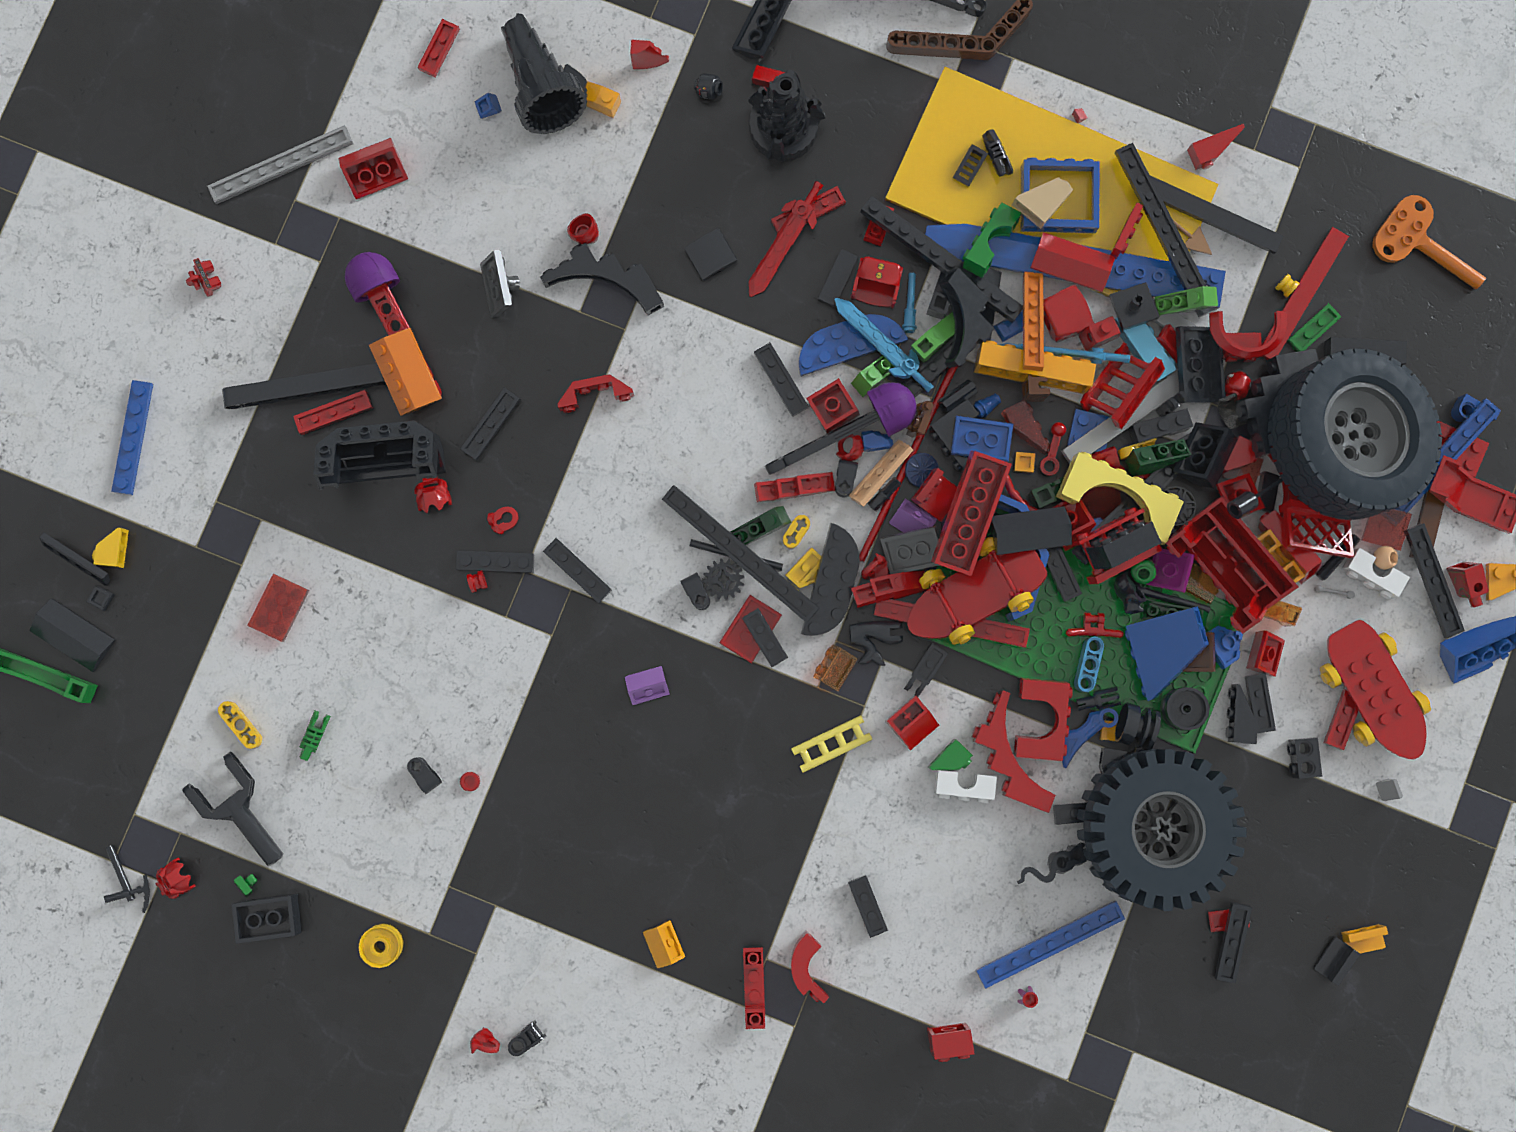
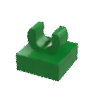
[234,874,257,898]

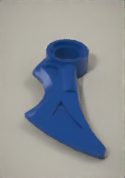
[1062,708,1119,768]

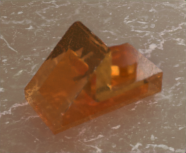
[1264,601,1302,627]

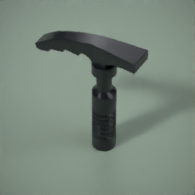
[104,875,150,913]

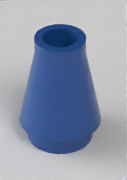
[973,393,1001,418]

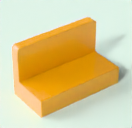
[643,920,685,968]
[1341,924,1388,953]

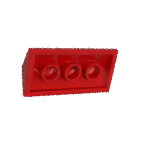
[1030,232,1115,293]

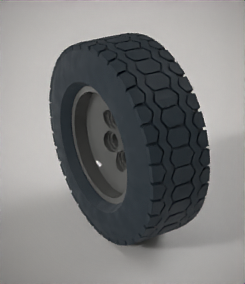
[1268,349,1442,520]

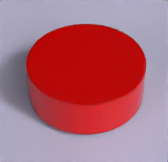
[460,772,480,791]

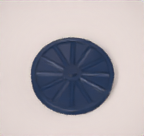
[905,453,939,487]

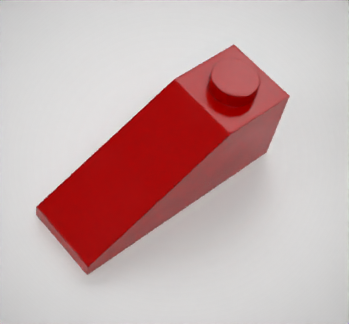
[1187,124,1245,170]

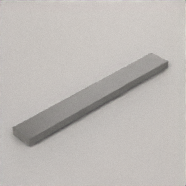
[207,125,353,204]
[1061,370,1179,464]

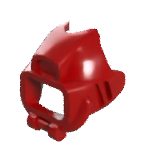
[414,477,452,513]
[155,857,196,899]

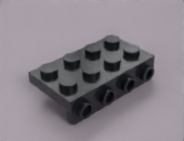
[1175,326,1226,403]

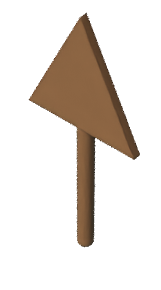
[1172,219,1212,255]

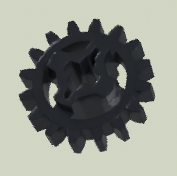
[703,559,745,601]

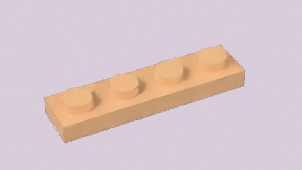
[849,439,913,507]

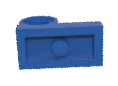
[1451,394,1500,422]

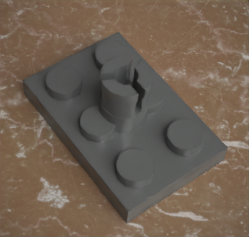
[480,250,520,318]
[880,526,939,574]

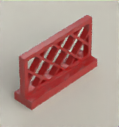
[1278,499,1354,558]

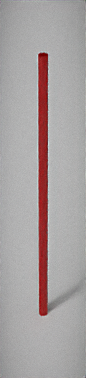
[859,367,957,562]

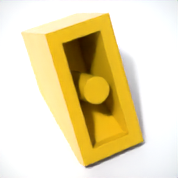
[92,528,129,568]

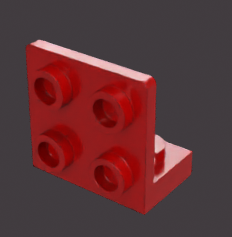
[911,468,957,522]

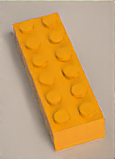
[973,341,1096,394]

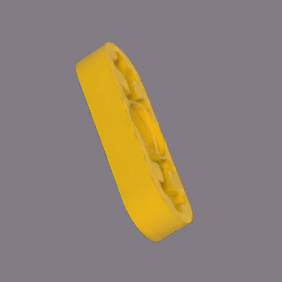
[218,701,262,749]

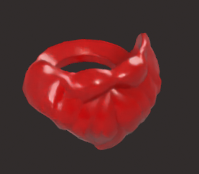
[836,434,864,462]
[861,553,889,579]
[470,1027,500,1054]

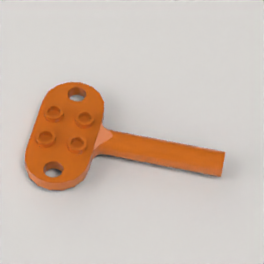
[1373,195,1486,290]

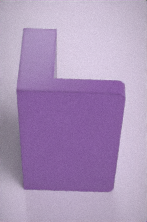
[890,498,937,533]
[625,666,670,705]

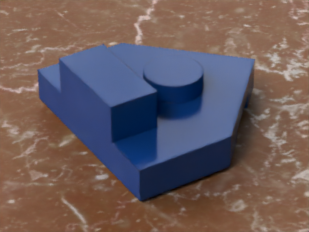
[1208,626,1243,669]

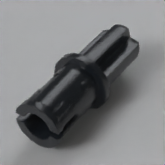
[868,478,901,512]

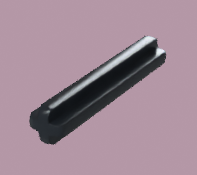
[1316,534,1360,581]

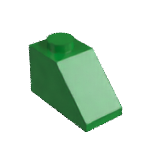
[928,739,973,770]

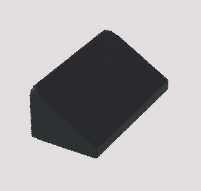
[1258,471,1280,513]

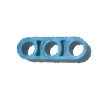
[1074,637,1104,692]

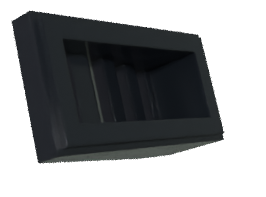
[953,144,988,187]

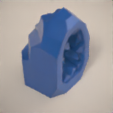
[861,430,893,452]

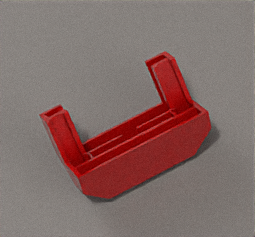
[1166,497,1299,634]

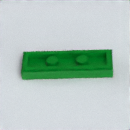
[1286,303,1342,352]

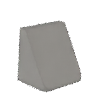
[1376,778,1403,801]

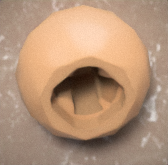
[1373,546,1398,570]

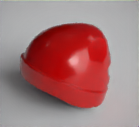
[567,213,599,244]

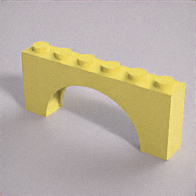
[1056,452,1184,546]

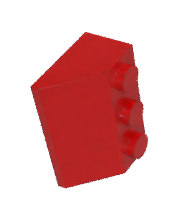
[338,138,408,199]

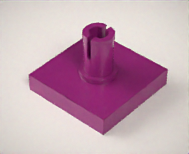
[1146,548,1194,593]

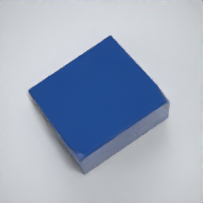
[474,93,502,119]

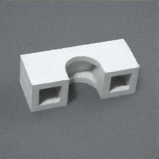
[1342,548,1410,599]
[934,770,997,803]

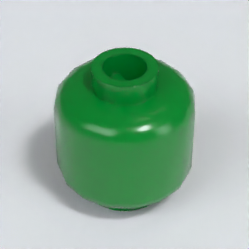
[1130,558,1156,584]

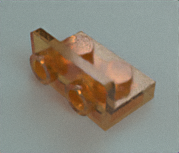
[813,644,858,692]

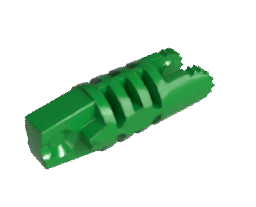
[299,710,331,761]

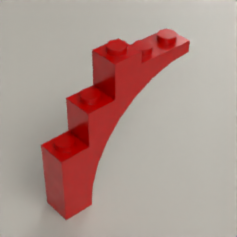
[971,690,1056,813]

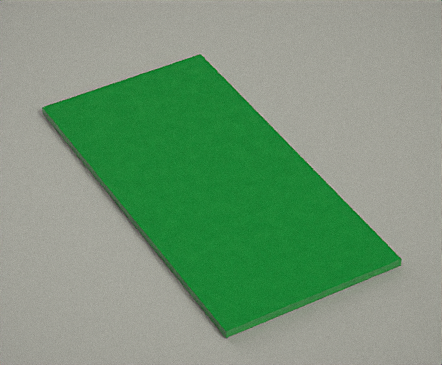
[910,507,1244,754]

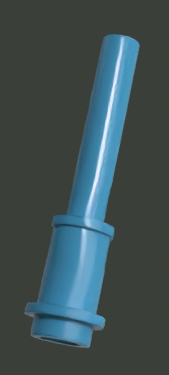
[902,273,917,333]

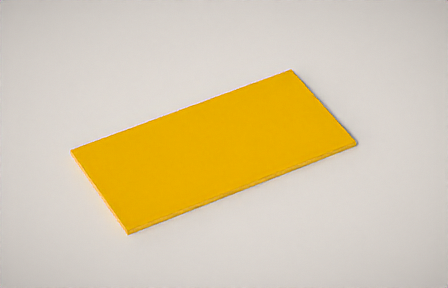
[885,67,1219,297]

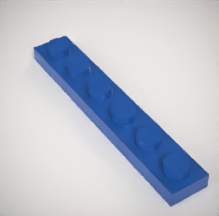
[111,380,154,495]

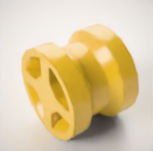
[1275,274,1300,298]

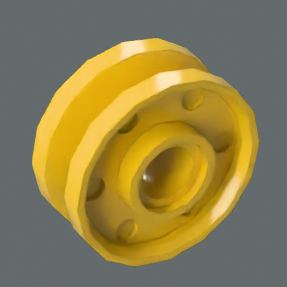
[358,924,403,968]

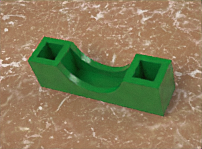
[962,202,1021,278]

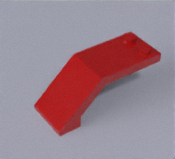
[1429,455,1516,534]

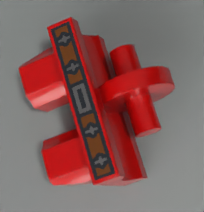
[186,258,221,297]

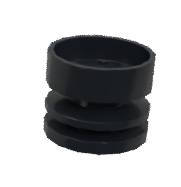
[1115,702,1161,750]

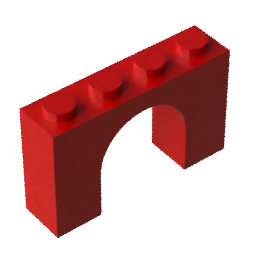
[1013,678,1073,761]

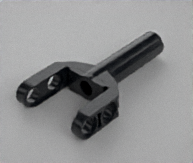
[182,751,284,866]

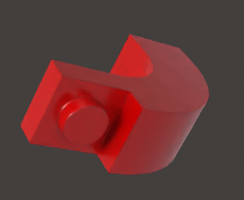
[791,931,829,1003]

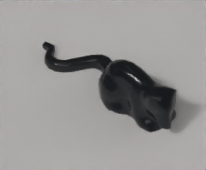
[1114,568,1147,614]
[1017,842,1087,884]

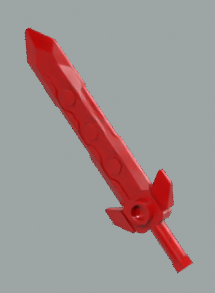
[749,181,823,297]

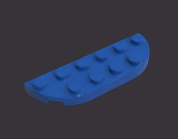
[799,314,908,376]

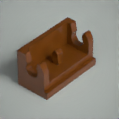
[1022,375,1050,402]

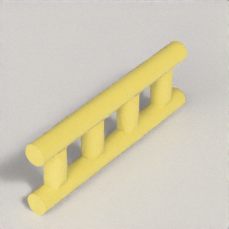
[791,715,873,773]

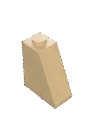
[1012,177,1073,229]

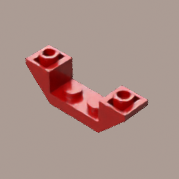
[558,374,634,413]
[743,947,765,1029]

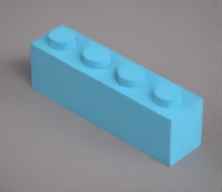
[1115,318,1177,385]

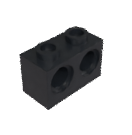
[1287,738,1322,779]

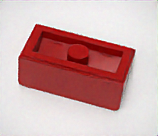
[752,65,785,88]

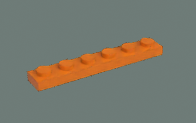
[1023,272,1044,372]

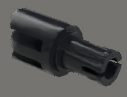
[1076,686,1121,711]

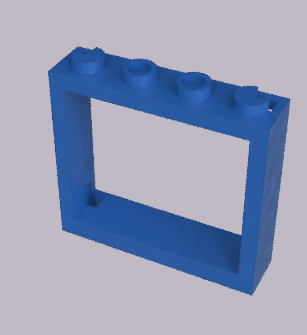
[1021,158,1100,233]

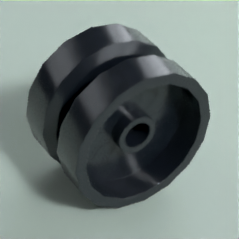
[1160,687,1210,730]

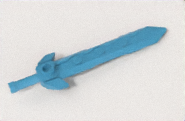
[834,298,934,392]
[997,343,1130,364]

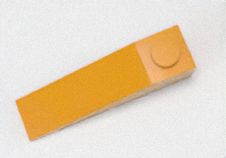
[586,81,621,118]

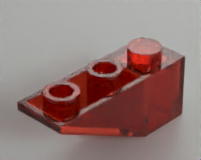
[1002,400,1050,455]

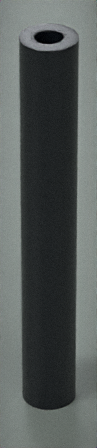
[105,845,136,902]

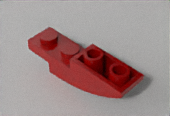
[851,571,929,608]

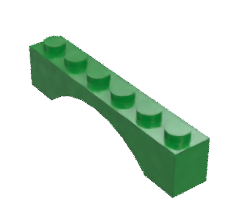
[0,648,98,703]

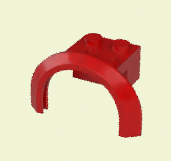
[1209,311,1287,362]

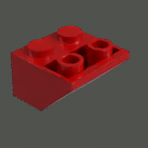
[885,696,939,751]

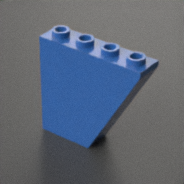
[1125,606,1209,701]

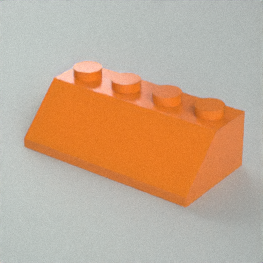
[369,328,442,416]

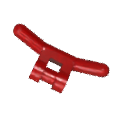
[1005,475,1038,511]
[1066,613,1124,638]

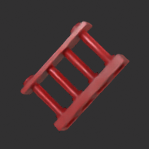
[1080,342,1165,430]
[1072,507,1162,584]

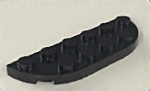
[801,523,860,636]

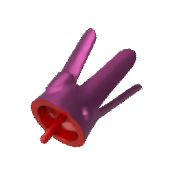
[1018,986,1038,1008]

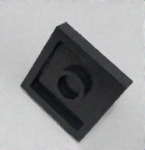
[1109,282,1160,331]

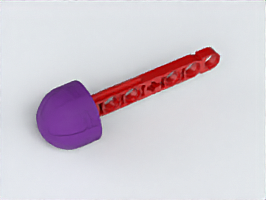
[345,252,442,396]

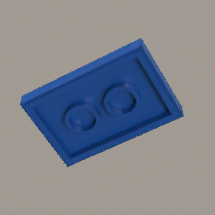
[951,416,1013,462]

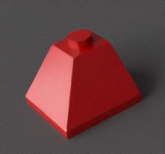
[1052,499,1096,551]

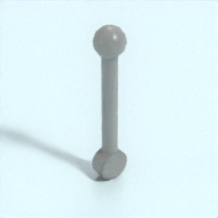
[1315,585,1355,599]

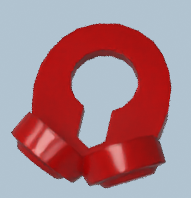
[487,507,519,534]

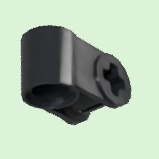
[835,459,858,498]
[680,572,710,610]
[407,757,442,794]
[508,1020,547,1056]

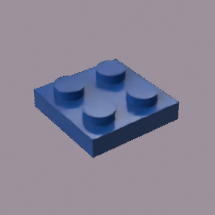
[1066,409,1109,453]

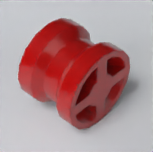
[467,570,487,593]

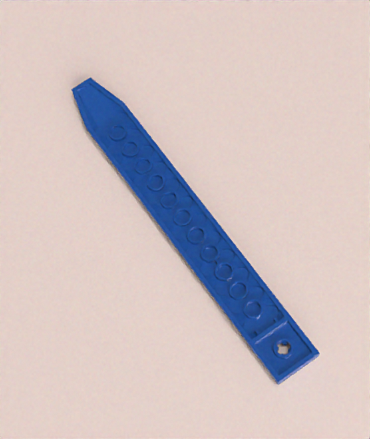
[925,224,1226,308]

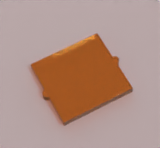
[1186,563,1219,604]

